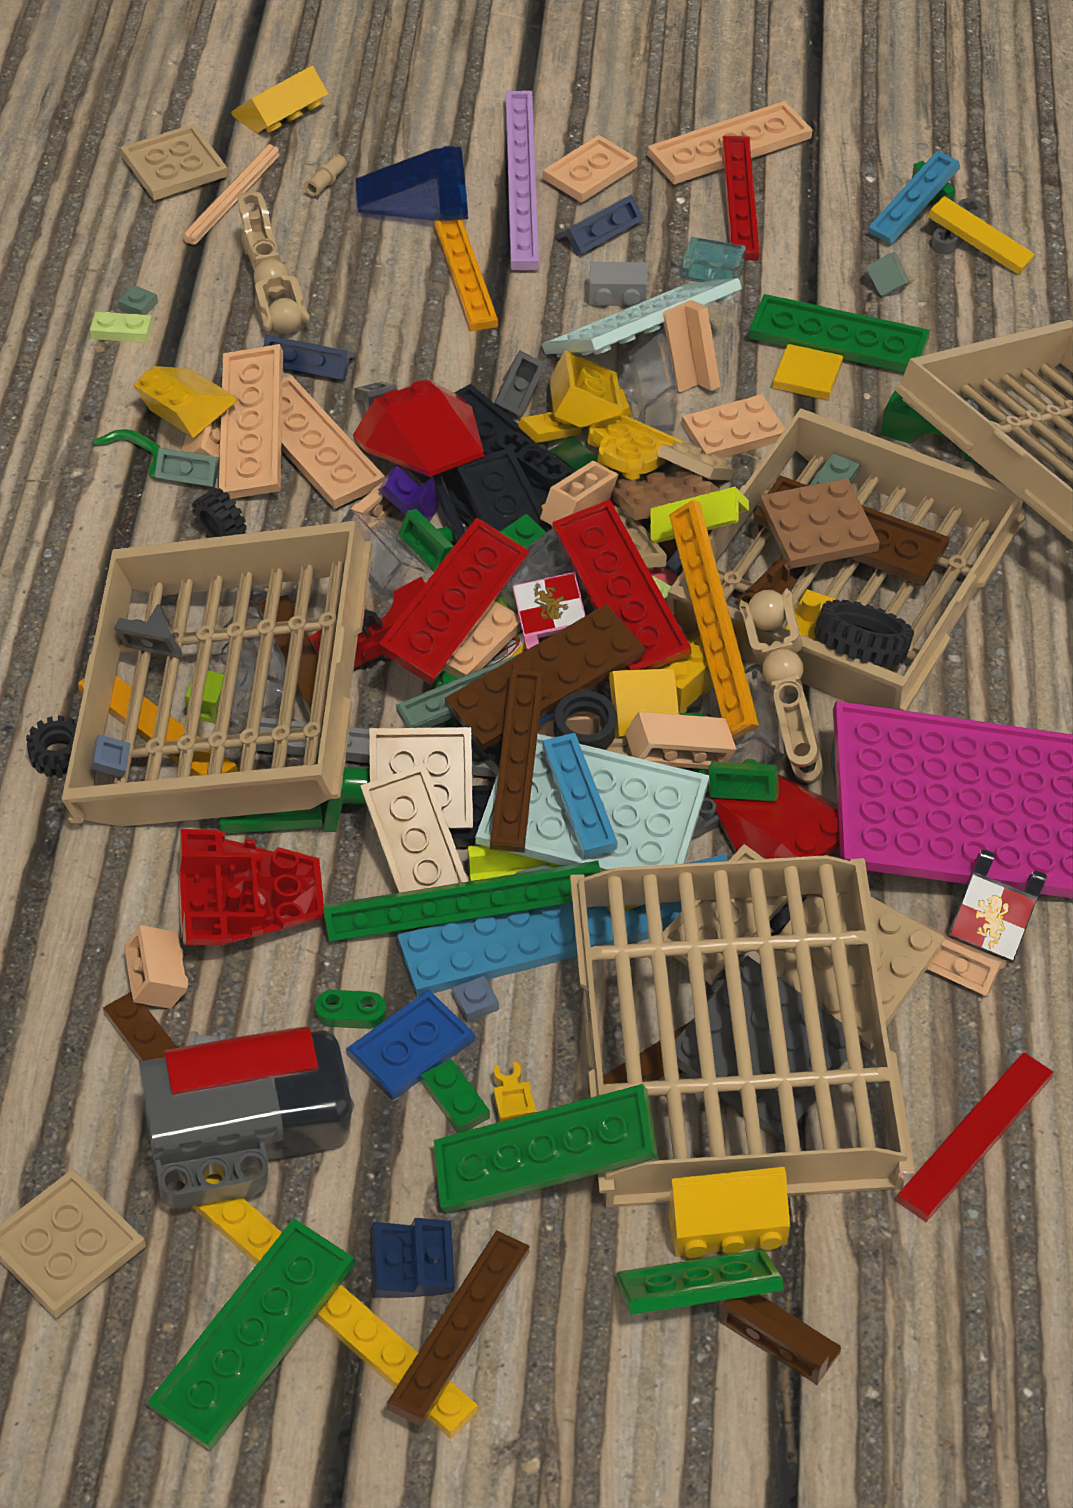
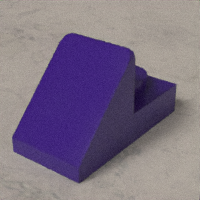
[378,466,438,522]

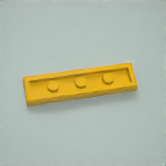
[927,196,1036,275]

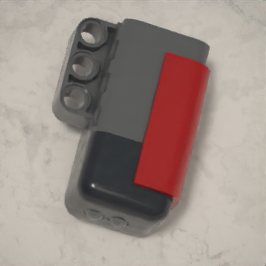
[139,1026,354,1208]

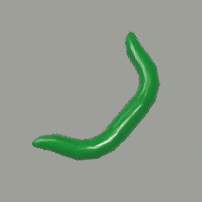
[92,429,161,479]

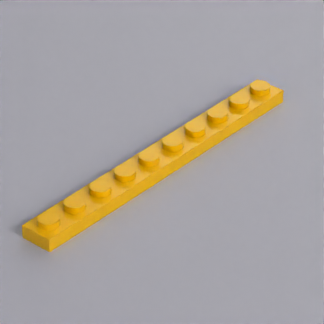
[191,1174,478,1439]

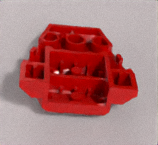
[178,829,324,945]

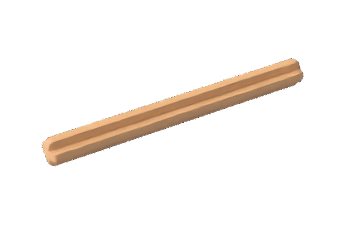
[183,144,279,246]

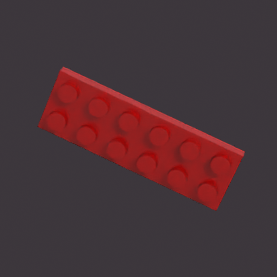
[552,499,691,670]
[377,517,530,685]

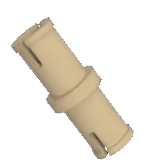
[304,154,347,196]

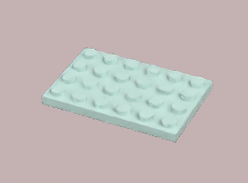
[542,278,742,357]
[476,734,710,872]

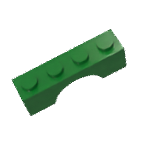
[881,391,999,465]

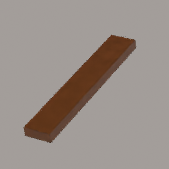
[257,595,329,726]
[490,669,544,853]
[387,1230,530,1427]

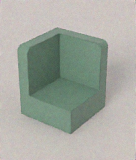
[866,252,910,296]

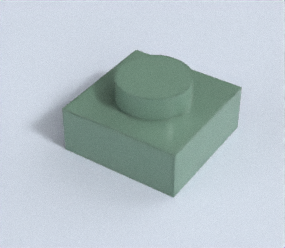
[117,285,158,315]

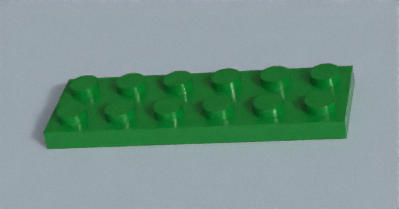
[748,294,930,373]
[434,1084,658,1213]
[147,1218,356,1451]

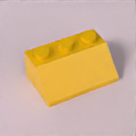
[231,65,328,134]
[549,350,623,428]
[133,366,237,438]
[657,629,739,713]
[668,1167,790,1258]

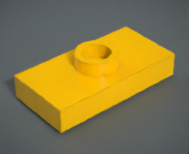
[518,412,583,443]

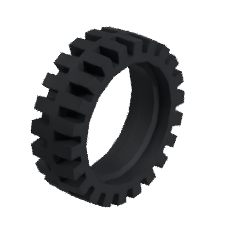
[814,599,914,666]

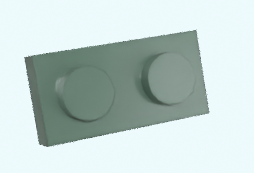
[155,448,220,487]
[809,453,860,486]

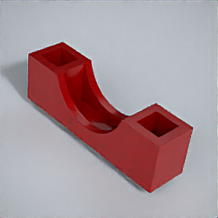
[309,576,426,675]

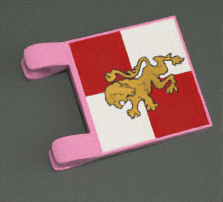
[512,572,585,650]

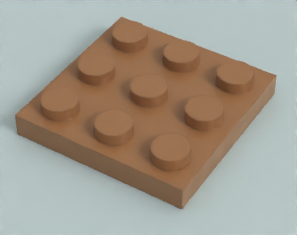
[611,467,720,520]
[760,478,880,569]

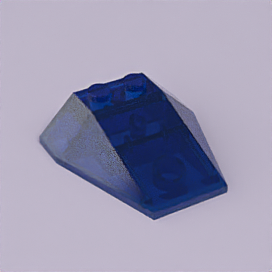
[355,146,468,221]

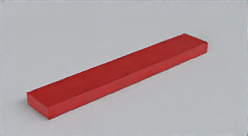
[722,136,760,261]
[896,1052,1054,1222]

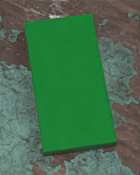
[616,1249,783,1315]

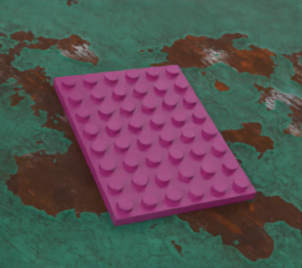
[833,701,1073,898]

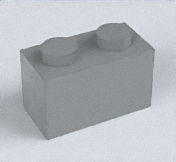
[589,261,646,306]

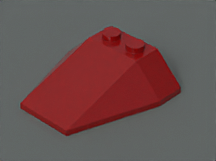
[353,380,484,477]
[708,774,840,859]

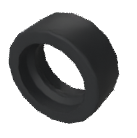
[553,690,617,750]

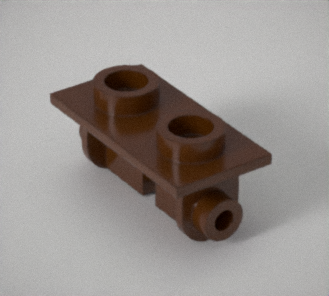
[735,559,797,606]

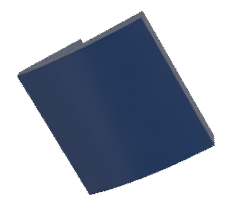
[370,1218,455,1298]

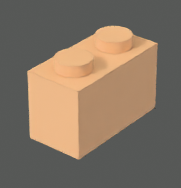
[124,925,188,1009]

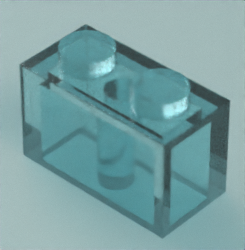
[683,237,746,282]

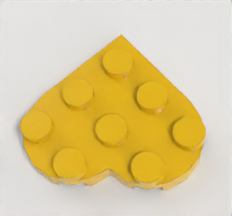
[587,415,684,480]

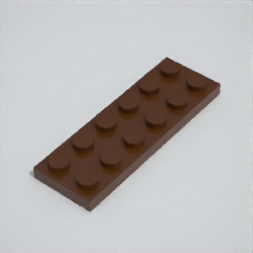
[753,475,950,586]
[445,604,645,751]

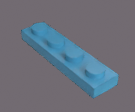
[868,150,960,244]
[542,733,618,858]

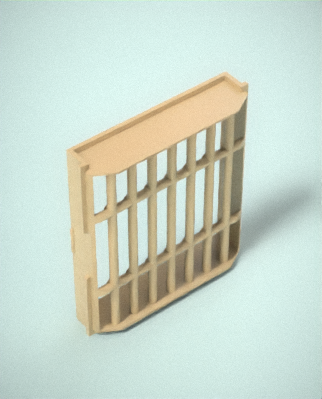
[894,320,1073,542]
[667,408,1026,711]
[62,521,373,827]
[570,856,915,1208]

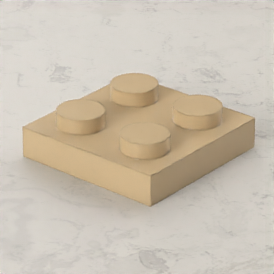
[657,442,735,480]

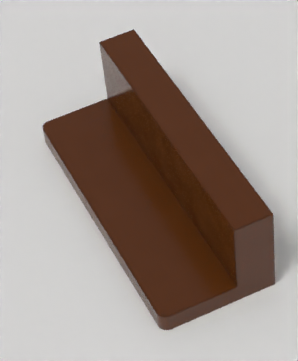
[719,1294,841,1385]

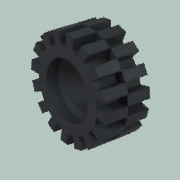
[192,487,247,538]
[26,715,77,778]

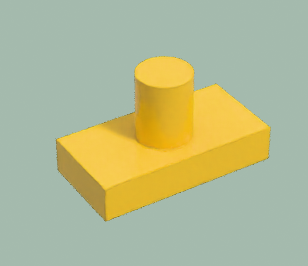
[785,589,836,641]

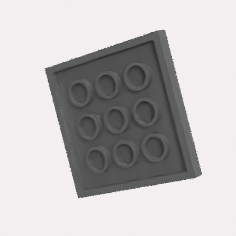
[675,955,862,1143]

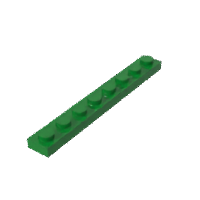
[323,860,600,942]

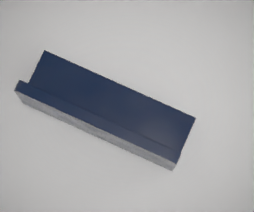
[555,195,644,256]
[263,335,356,380]

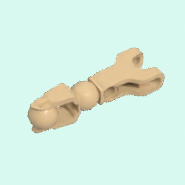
[238,192,310,334]
[739,588,824,783]

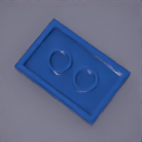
[346,990,475,1101]

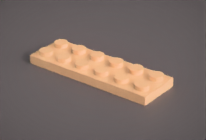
[647,101,813,184]
[219,344,283,499]
[281,375,385,509]

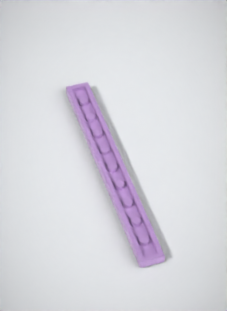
[506,91,539,270]

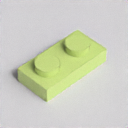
[90,312,153,343]

